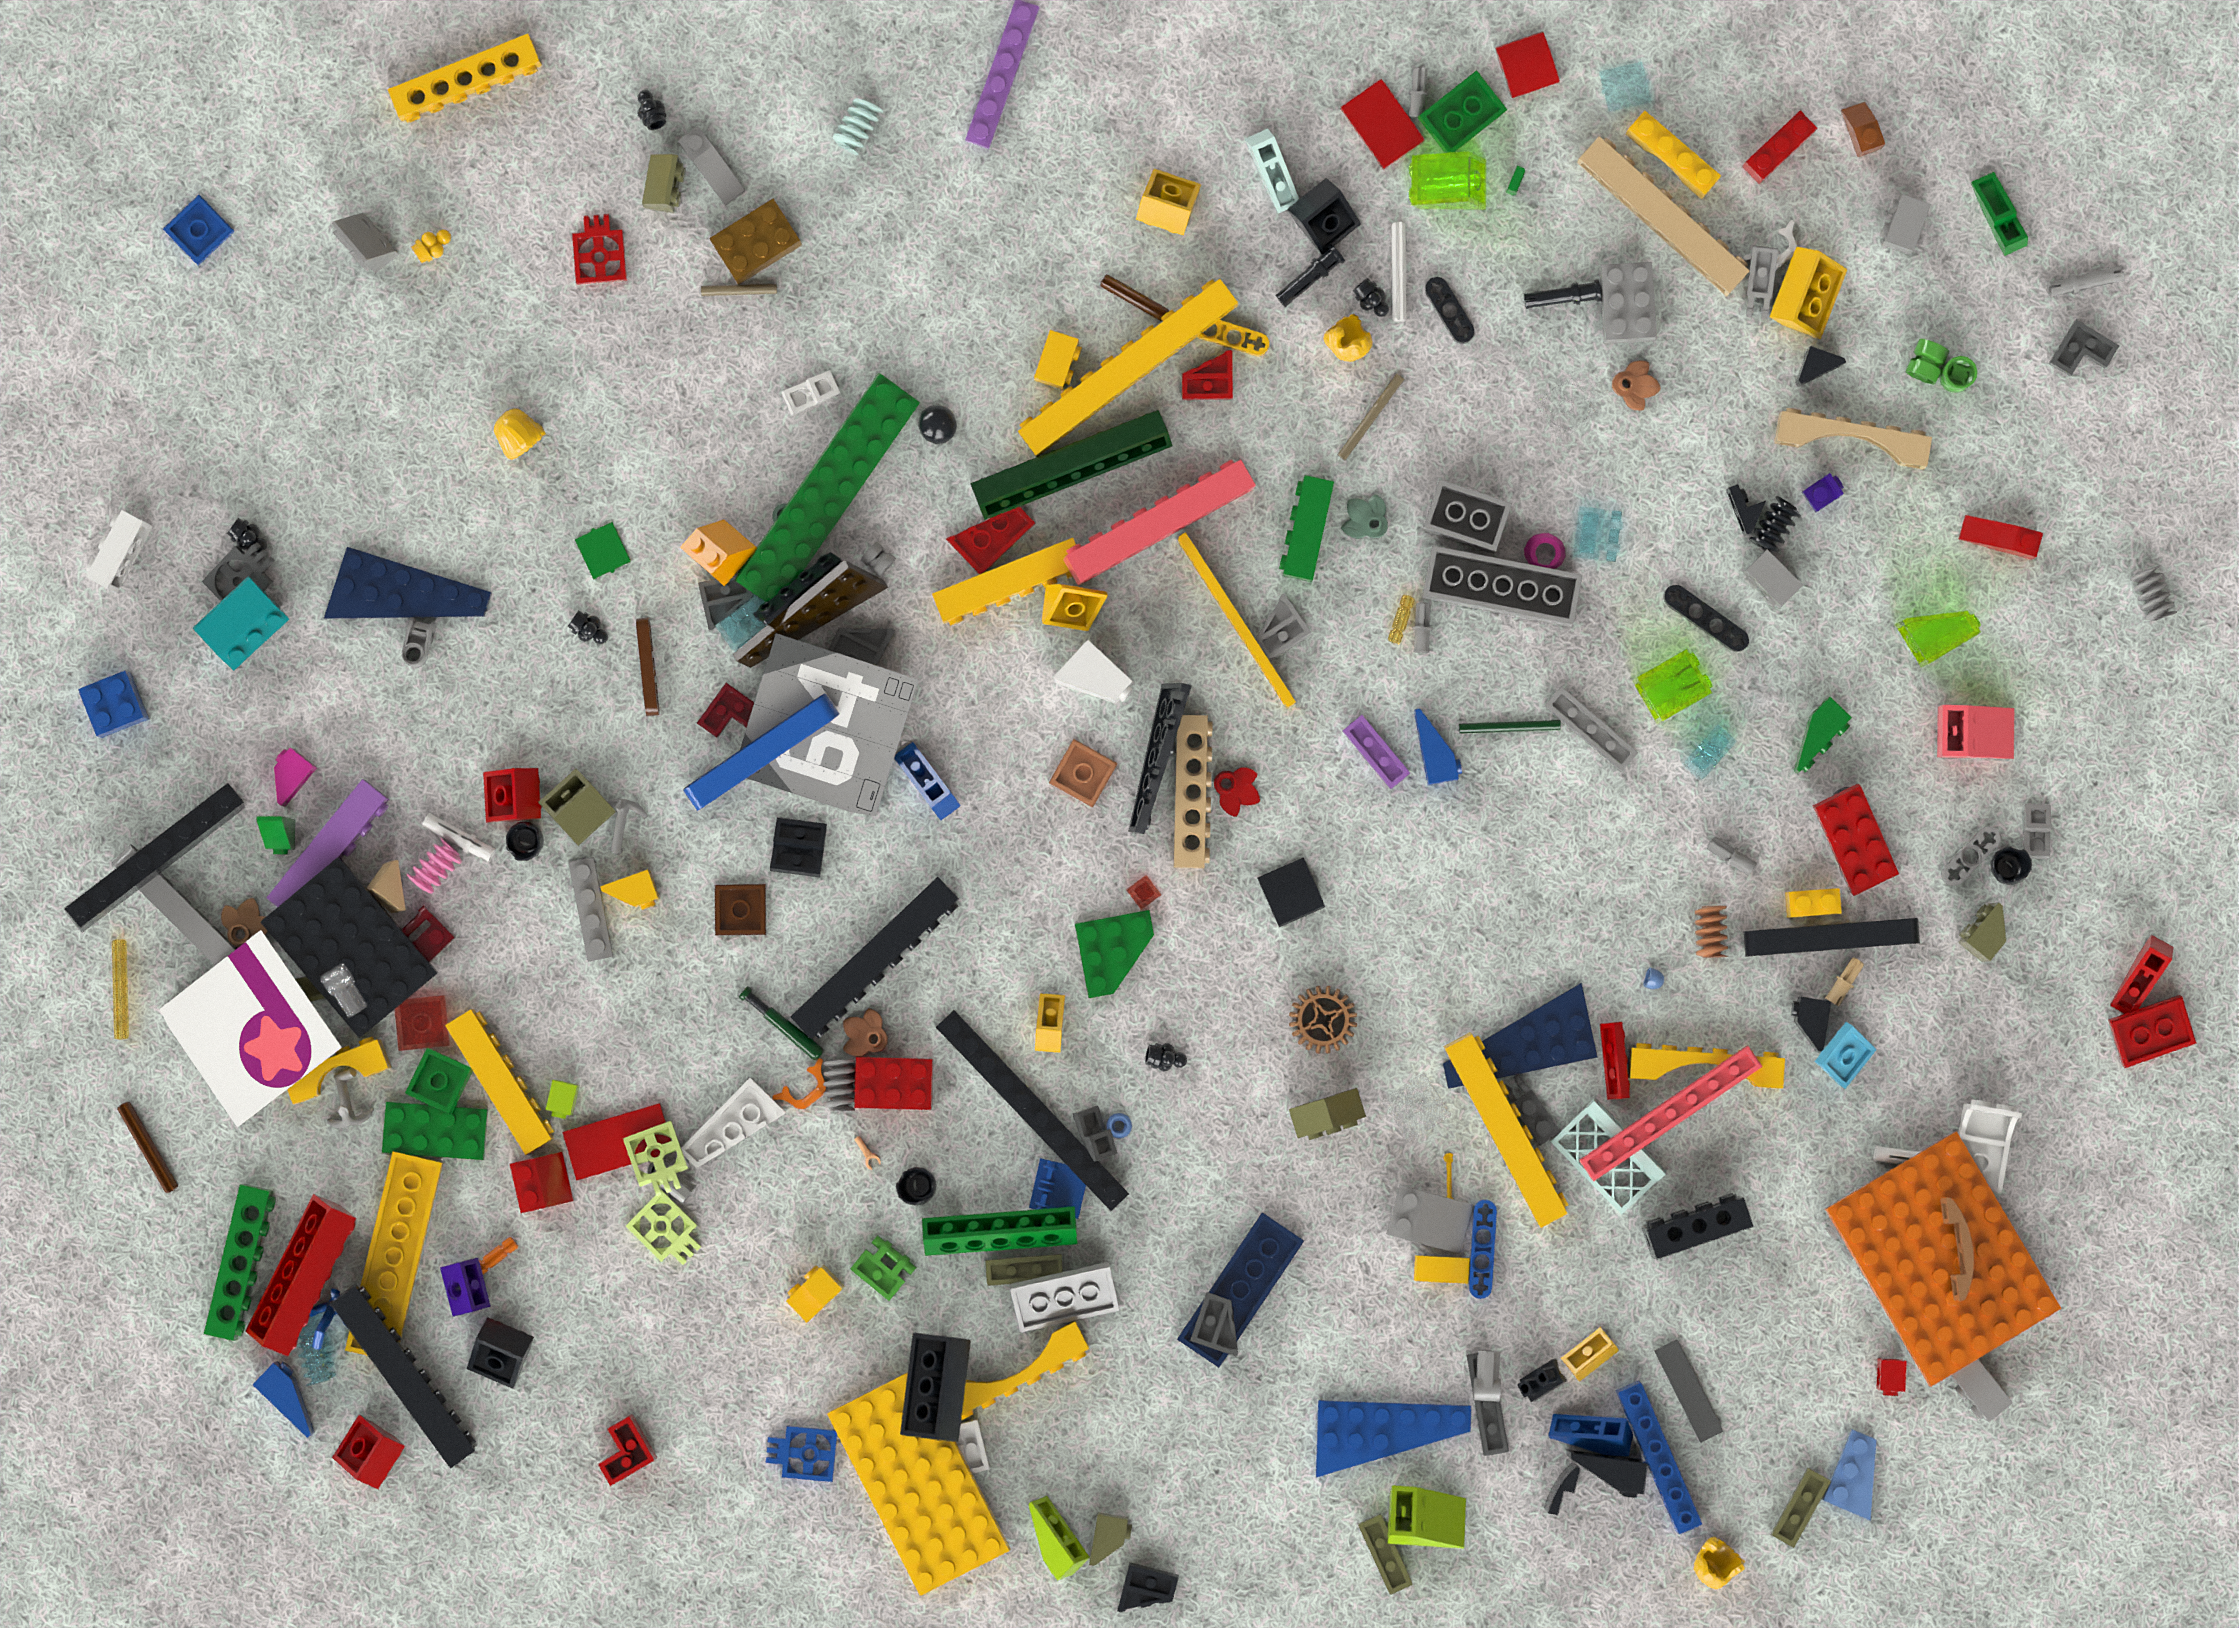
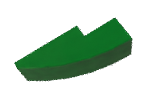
[1971,172,2028,256]

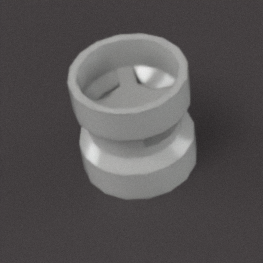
[861,542,896,577]

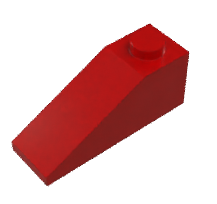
[1959,515,2043,560]
[2110,934,2174,1014]

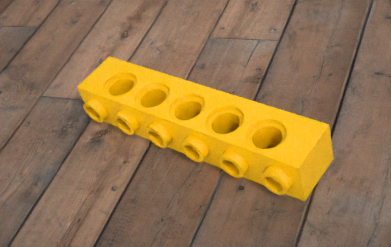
[387,33,542,123]

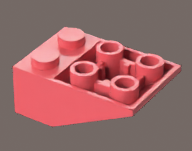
[1937,705,2014,759]

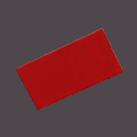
[562,1103,671,1181]

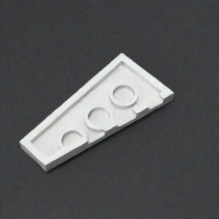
[681,1077,787,1168]

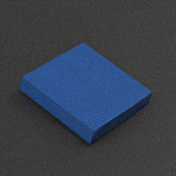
[163,195,235,266]

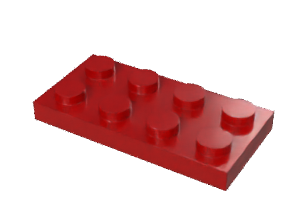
[1813,784,1899,896]

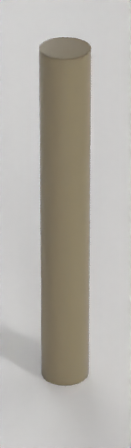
[701,284,777,296]

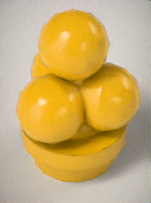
[411,229,451,264]

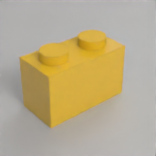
[1034,330,1082,390]
[1785,888,1842,918]

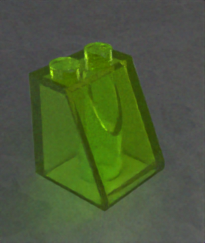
[1409,151,1486,210]
[1895,611,1981,668]
[1632,649,1713,725]

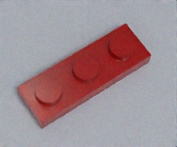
[1600,1022,1630,1100]

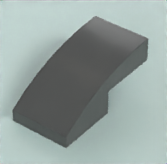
[1072,1106,1118,1161]

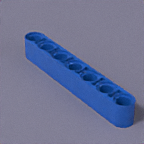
[683,693,840,811]

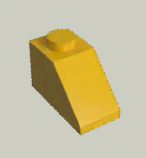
[600,869,660,910]
[1035,993,1065,1053]

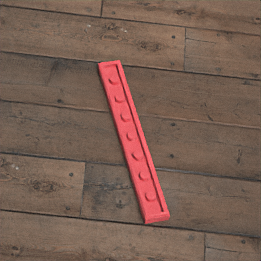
[1579,1045,1762,1181]

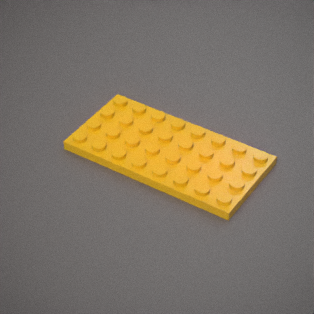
[827,1372,1011,1596]

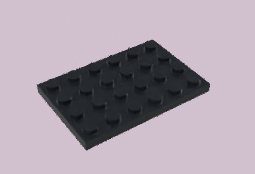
[260,856,439,1039]

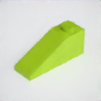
[1028,1496,1090,1581]

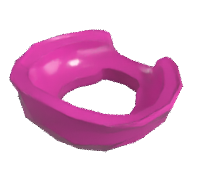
[1524,533,1566,569]

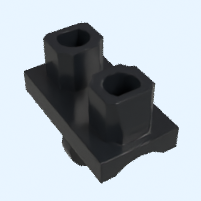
[1518,1358,1567,1402]

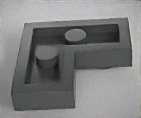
[2048,319,2119,376]

